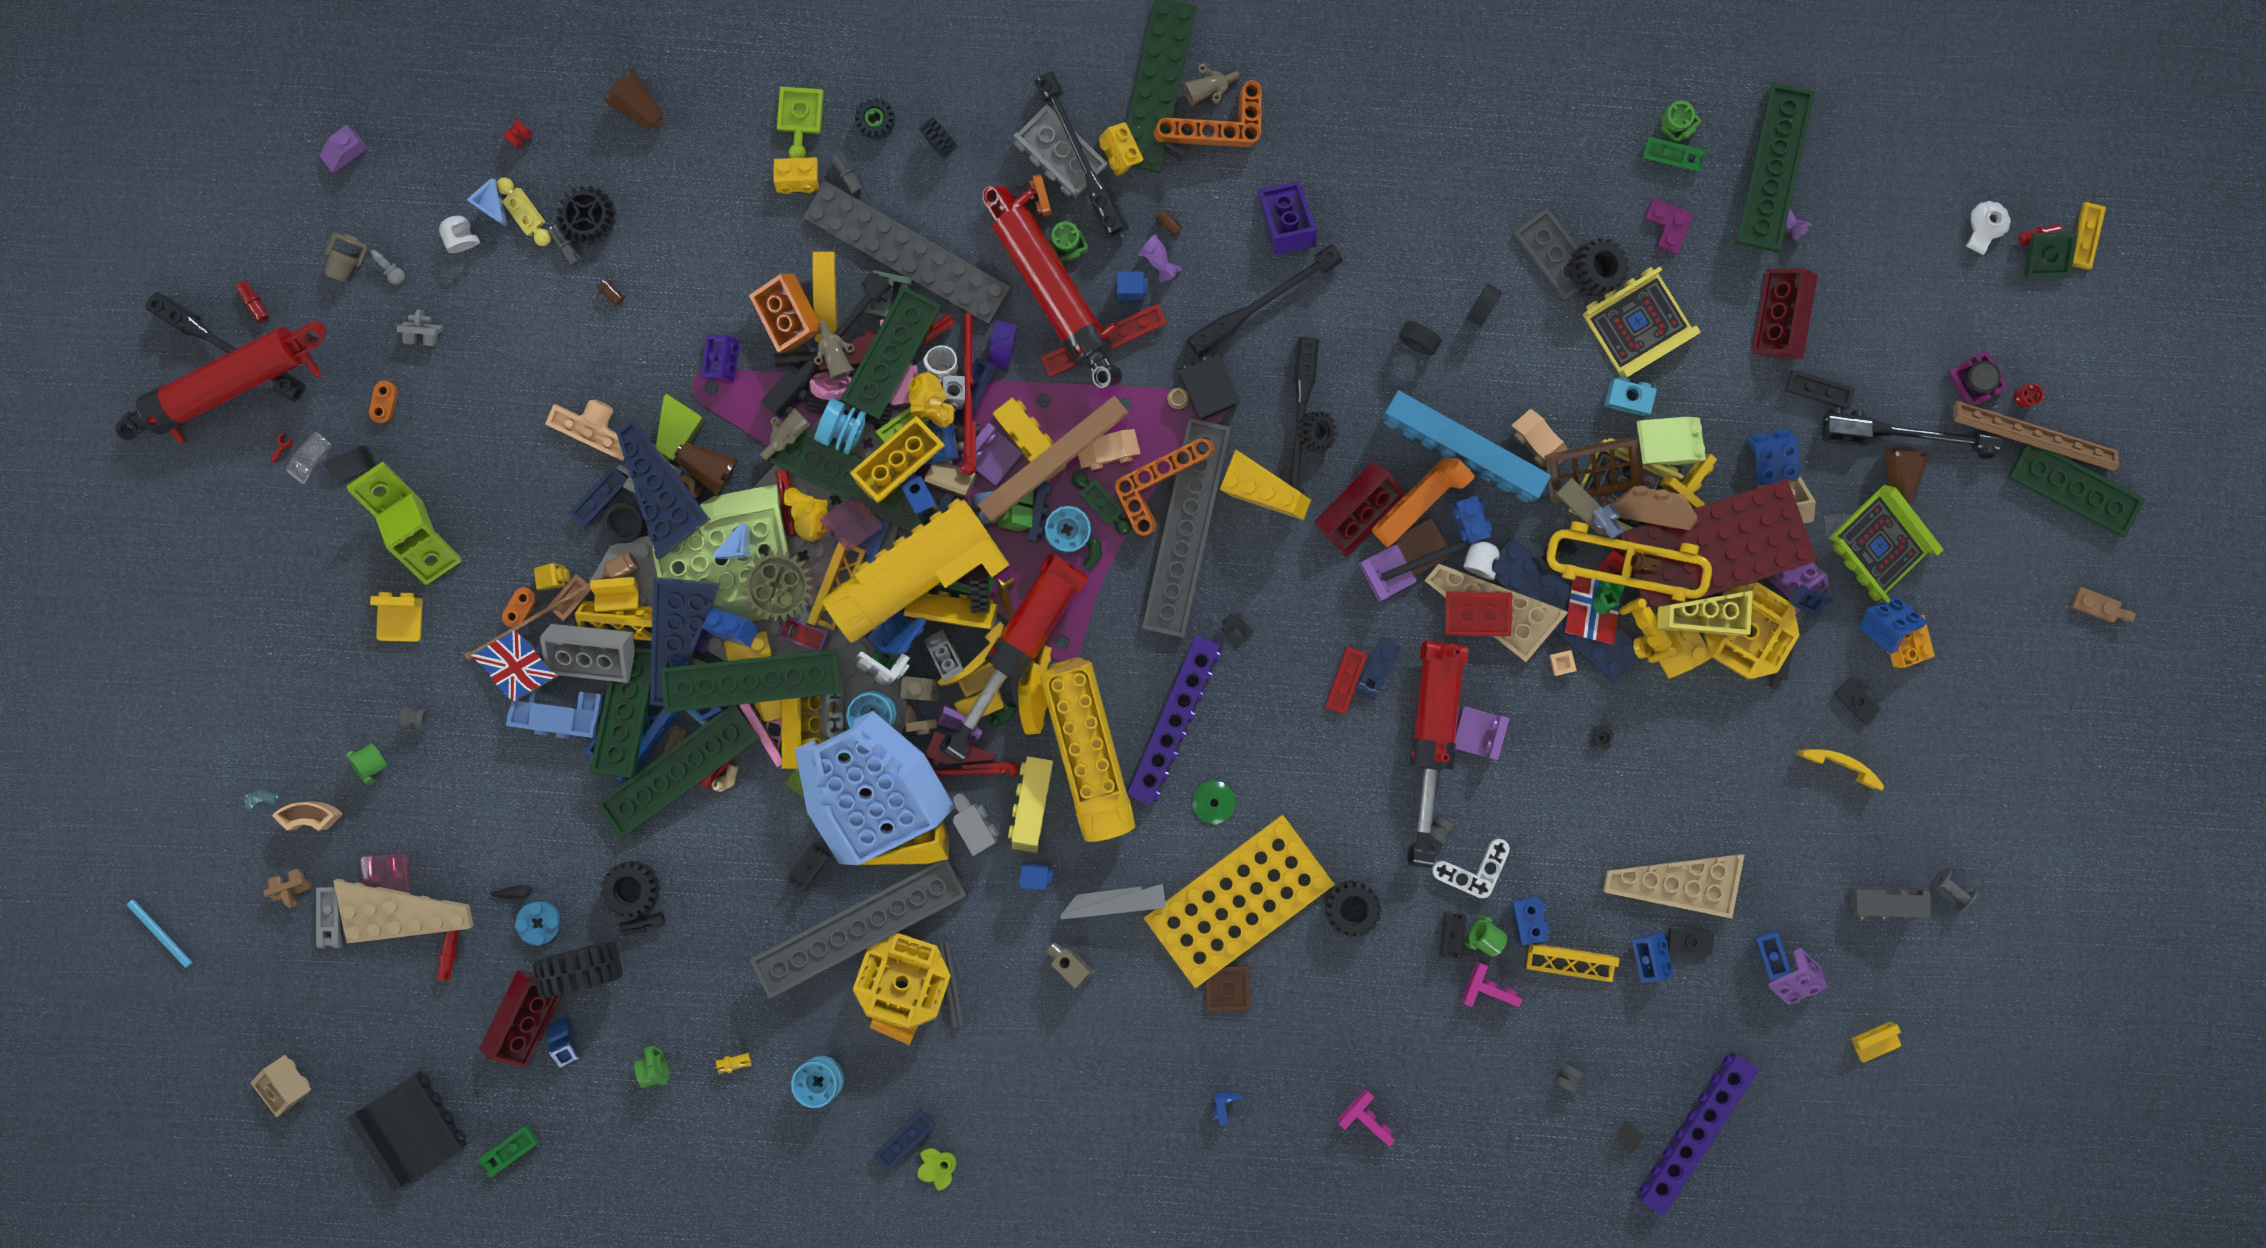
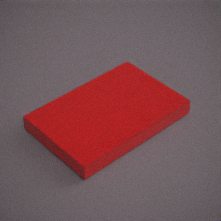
[1445,591,1512,636]

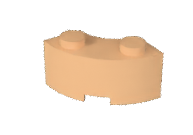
[1511,409,1568,468]
[1078,429,1140,471]
[272,801,343,831]

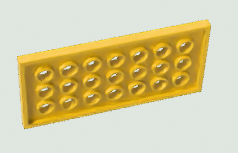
[1144,814,1335,988]

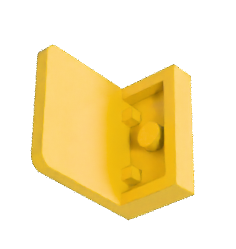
[370,592,423,642]

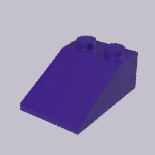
[1258,181,1317,255]

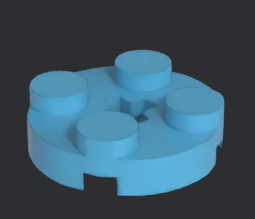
[515,901,561,946]

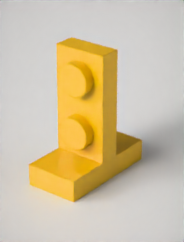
[1659,454,1717,509]

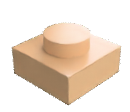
[1549,650,1577,676]

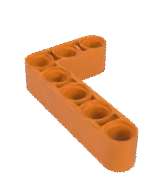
[1153,80,1262,147]
[1115,438,1215,536]
[1372,457,1475,547]

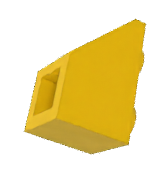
[534,563,570,591]

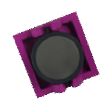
[1947,350,2008,406]

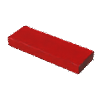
[1325,646,1367,715]

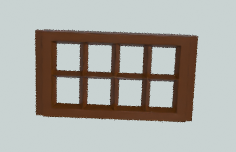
[1544,436,1645,504]

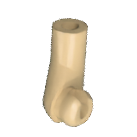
[711,764,739,792]

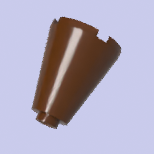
[603,69,664,130]
[674,442,738,496]
[1884,448,1929,504]

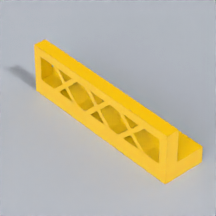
[807,540,866,631]
[575,601,652,641]
[1526,943,1620,982]

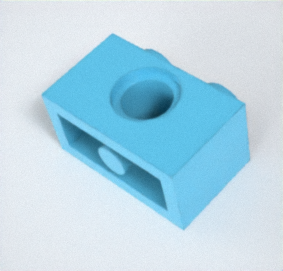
[1604,377,1657,417]

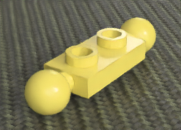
[496,177,551,246]

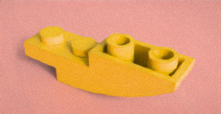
[1018,645,1052,735]

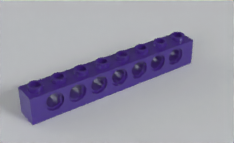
[1127,635,1222,805]
[1637,1052,1759,1217]

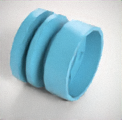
[814,398,866,455]
[1044,506,1091,553]
[846,690,898,728]
[791,1056,845,1108]

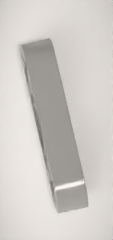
[821,680,843,740]

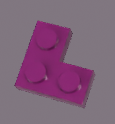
[1644,198,1694,255]

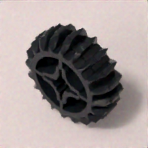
[557,186,616,244]

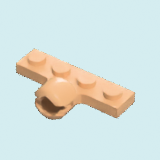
[545,400,626,461]

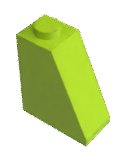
[656,394,706,463]

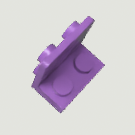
[961,423,1023,485]
[1359,544,1416,602]
[1765,563,1829,614]
[1455,707,1510,760]
[1768,948,1828,1005]

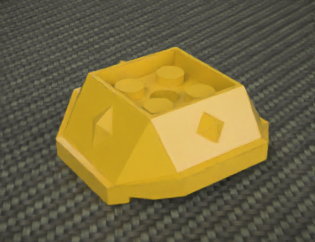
[1703,582,1799,680]
[853,933,951,1030]

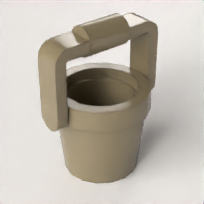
[324,232,367,282]

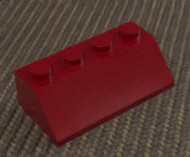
[1752,269,1818,360]
[1314,461,1406,557]
[479,970,563,1068]

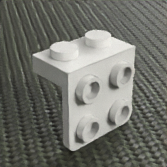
[853,651,909,686]

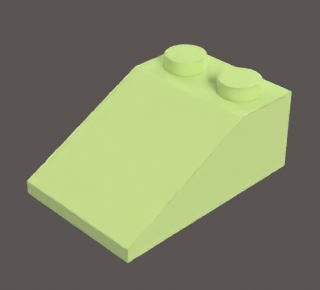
[1637,417,1706,466]

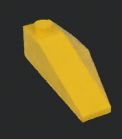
[860,819,950,865]

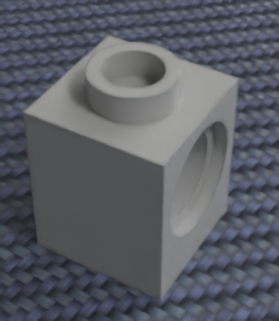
[941,375,965,411]

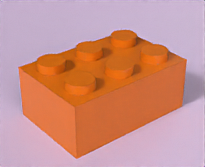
[749,274,821,353]

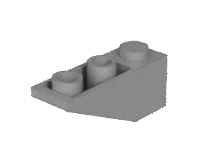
[924,629,964,682]

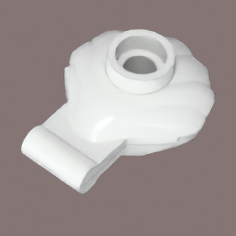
[1966,201,2011,255]

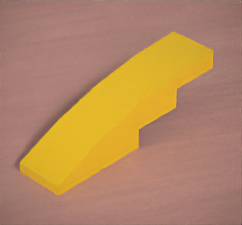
[813,252,837,342]

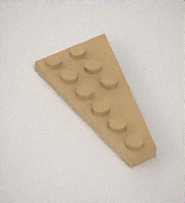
[1425,563,1568,662]
[1603,854,1745,918]
[333,879,474,944]

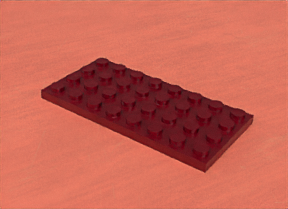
[1619,479,1817,613]

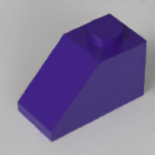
[988,320,1018,371]

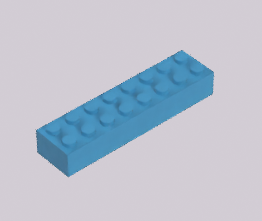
[1381,390,1551,503]

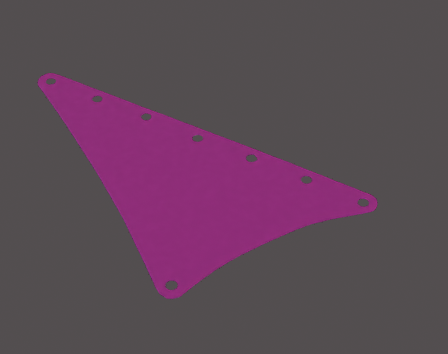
[692,370,1225,662]

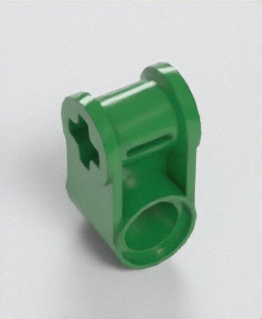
[1592,570,1626,615]

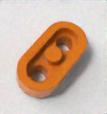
[1029,173,1052,217]
[369,381,398,424]
[502,587,537,628]

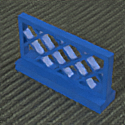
[584,703,680,783]

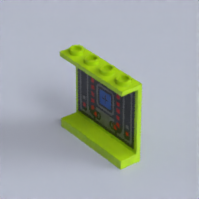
[1828,485,1944,603]

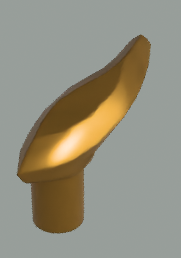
[997,577,1016,618]

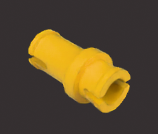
[716,1052,752,1074]

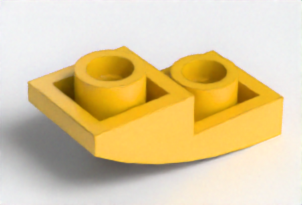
[954,690,1006,717]

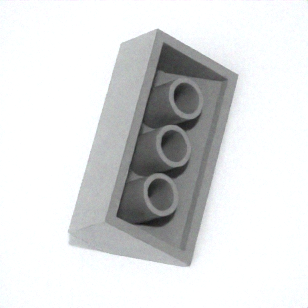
[540,624,635,683]

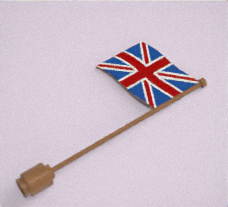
[465,552,638,701]

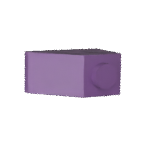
[319,125,368,174]

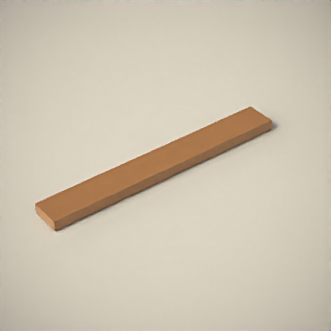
[978,396,1129,523]
[1953,401,2119,471]

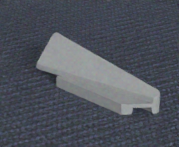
[1060,884,1166,919]

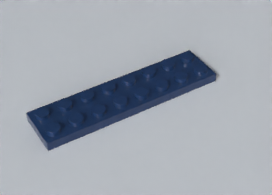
[1492,537,1637,683]

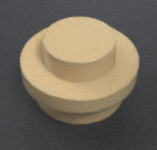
[1167,388,1189,409]

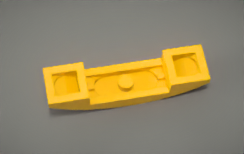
[937,622,1004,687]
[1797,749,1884,791]

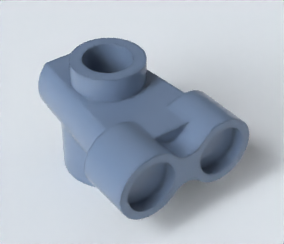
[1593,504,1624,539]

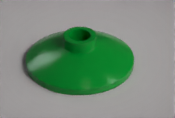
[1192,781,1235,824]

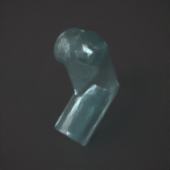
[244,789,278,809]

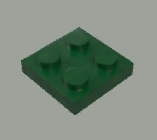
[2025,232,2078,278]

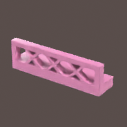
[739,703,782,767]

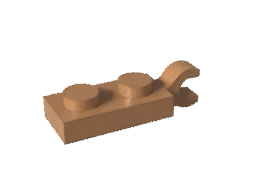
[2071,587,2136,623]

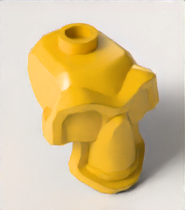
[908,372,954,428]
[784,488,829,541]

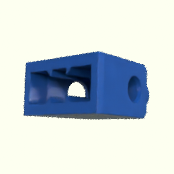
[901,473,942,524]

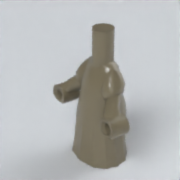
[1183,64,1240,107]
[814,321,855,380]
[760,408,811,460]

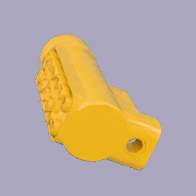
[821,499,1010,644]
[1040,657,1135,842]

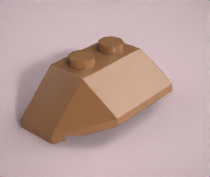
[1611,486,1697,530]

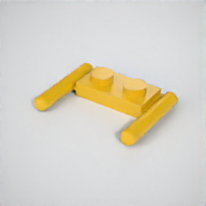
[1619,599,1676,663]

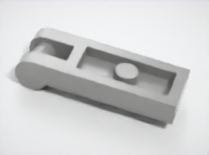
[316,887,343,948]

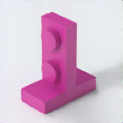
[1461,961,1522,1007]
[1337,1088,1395,1147]

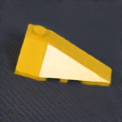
[724,631,782,722]

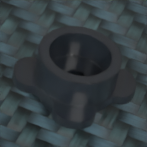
[1590,726,1614,750]

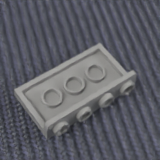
[1013,104,1108,199]

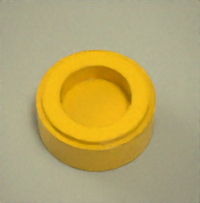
[1633,636,1652,659]

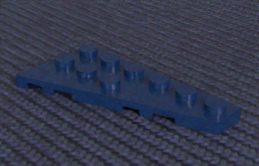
[616,418,711,560]
[650,577,721,706]

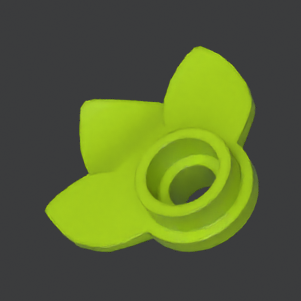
[917,1148,957,1191]

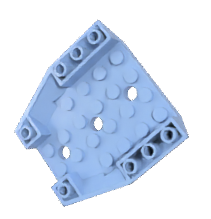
[795,711,955,865]

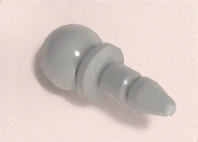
[371,250,405,285]

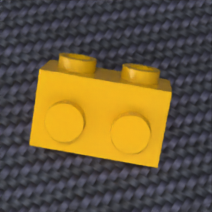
[1098,122,1144,177]
[774,157,820,194]

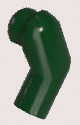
[1082,537,1102,570]
[987,702,1017,727]

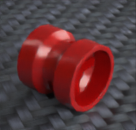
[502,119,533,150]
[2014,384,2044,408]

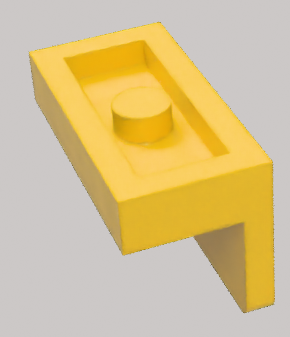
[590,577,639,613]
[1851,1022,1901,1063]

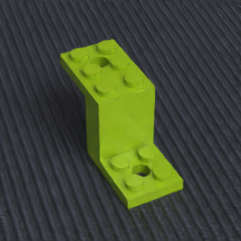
[346,462,462,585]

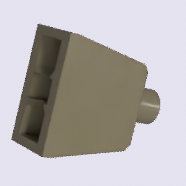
[898,676,940,701]
[1046,942,1095,989]

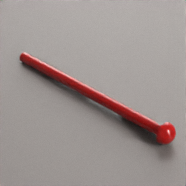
[959,313,976,476]
[934,761,1019,778]

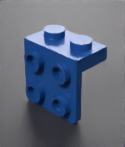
[1747,429,1800,486]
[1859,597,1927,654]
[864,611,926,654]

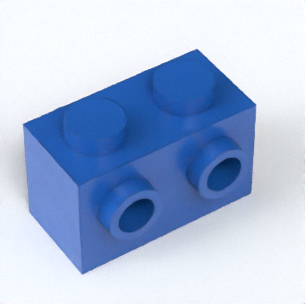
[1452,496,1492,545]
[1510,896,1550,946]
[1632,932,1673,983]

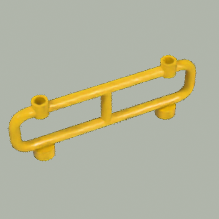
[1547,521,1712,602]

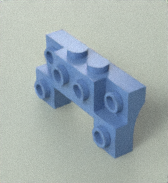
[506,688,604,738]

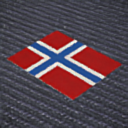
[1565,576,1620,645]

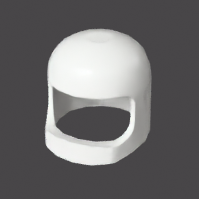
[439,216,480,253]
[923,345,958,383]
[1463,541,1500,580]

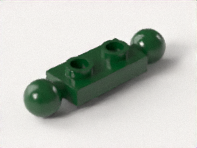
[1071,470,1132,535]

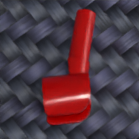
[270,433,293,463]

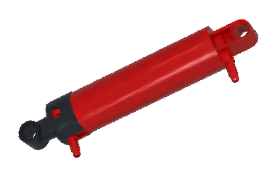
[982,186,1122,388]
[115,321,327,445]

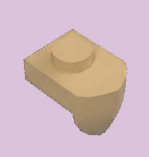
[904,705,937,735]

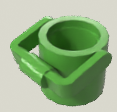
[1660,100,1701,144]
[1050,221,1089,264]
[346,743,387,786]
[1463,915,1507,957]
[634,1045,670,1088]

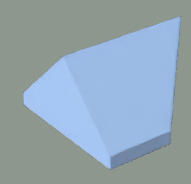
[467,179,508,226]
[712,522,751,559]

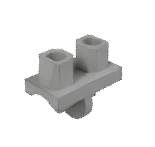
[397,309,443,346]

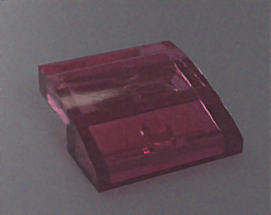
[819,495,883,553]
[361,852,412,895]

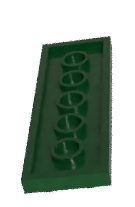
[841,286,942,421]
[2007,443,2145,538]
[590,647,651,779]

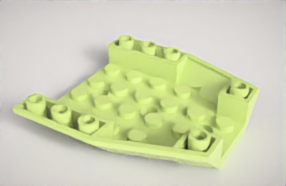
[653,484,802,622]

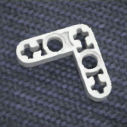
[1432,838,1510,898]

